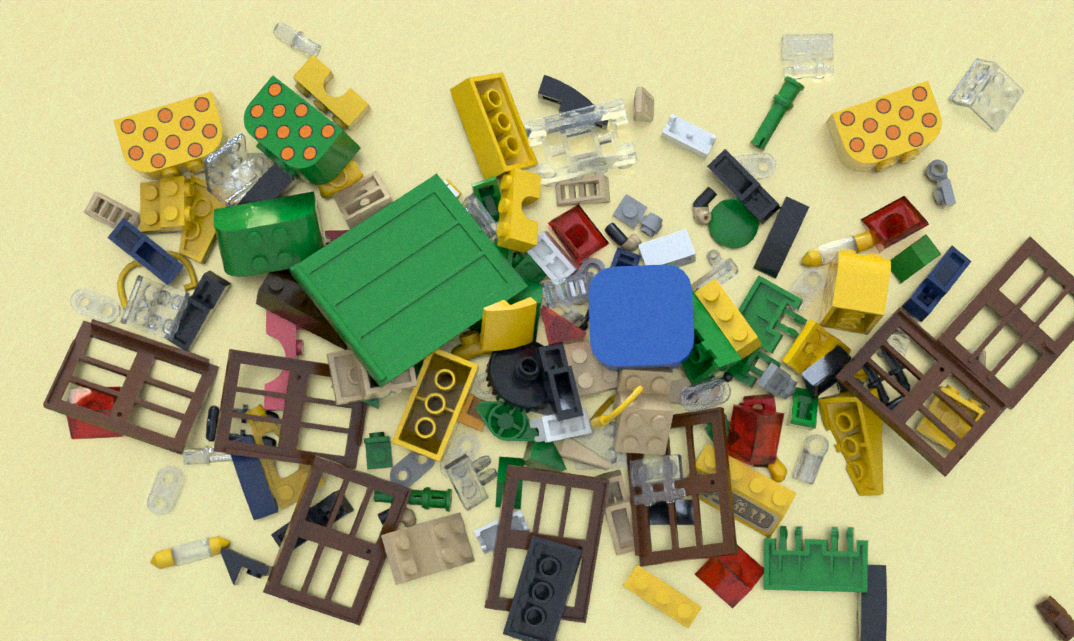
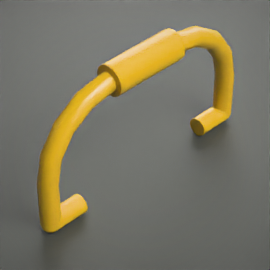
[117,251,198,311]
[590,386,643,428]

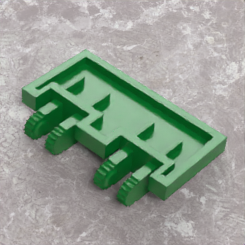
[724,275,807,388]
[764,526,868,592]

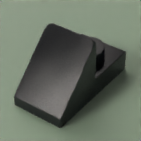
[220,547,272,585]

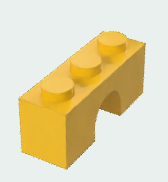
[293,55,371,131]
[496,168,541,253]
[694,278,762,359]
[622,564,702,629]

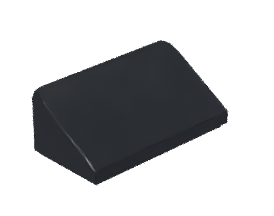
[802,346,851,399]
[648,499,694,525]

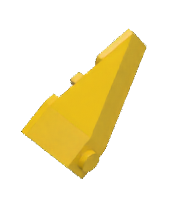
[818,388,884,496]

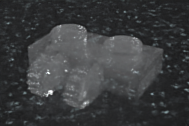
[444,454,498,511]

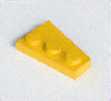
[179,175,237,264]

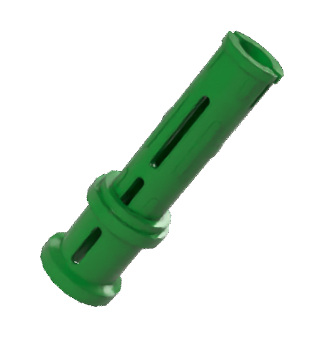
[750,76,805,151]
[374,487,452,512]

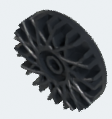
[485,341,550,413]

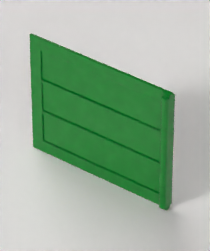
[289,173,528,388]

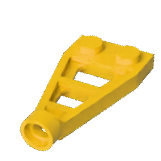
[244,404,326,510]

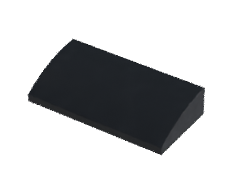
[503,535,584,641]

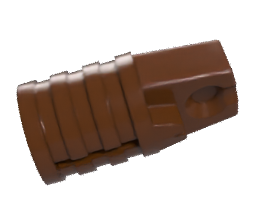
[1037,596,1074,641]

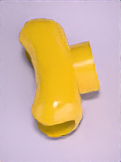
[315,161,363,198]
[451,330,494,361]

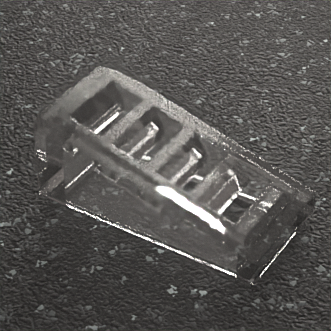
[541,272,594,308]

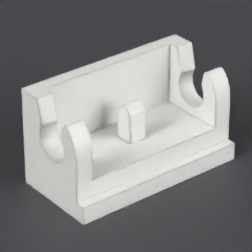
[661,114,717,159]
[638,229,696,267]
[527,231,579,286]
[529,408,592,443]
[474,510,530,554]

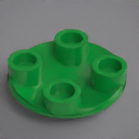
[708,198,759,248]

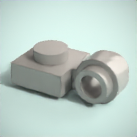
[926,159,956,209]
[613,194,663,237]
[757,362,797,399]

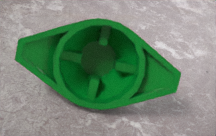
[476,401,538,441]

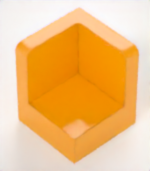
[458,393,485,432]

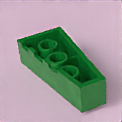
[682,290,742,387]

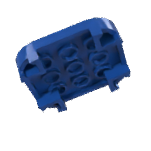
[588,264,694,372]

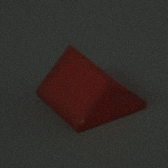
[861,195,929,254]
[548,204,609,267]
[541,305,587,346]
[66,386,123,439]
[727,404,784,465]
[694,545,764,609]

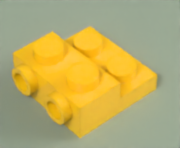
[140,176,195,234]
[915,385,986,451]

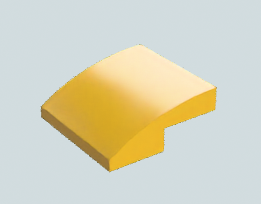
[479,297,537,351]
[782,319,851,376]

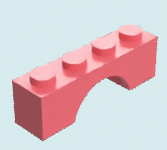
[264,310,303,411]

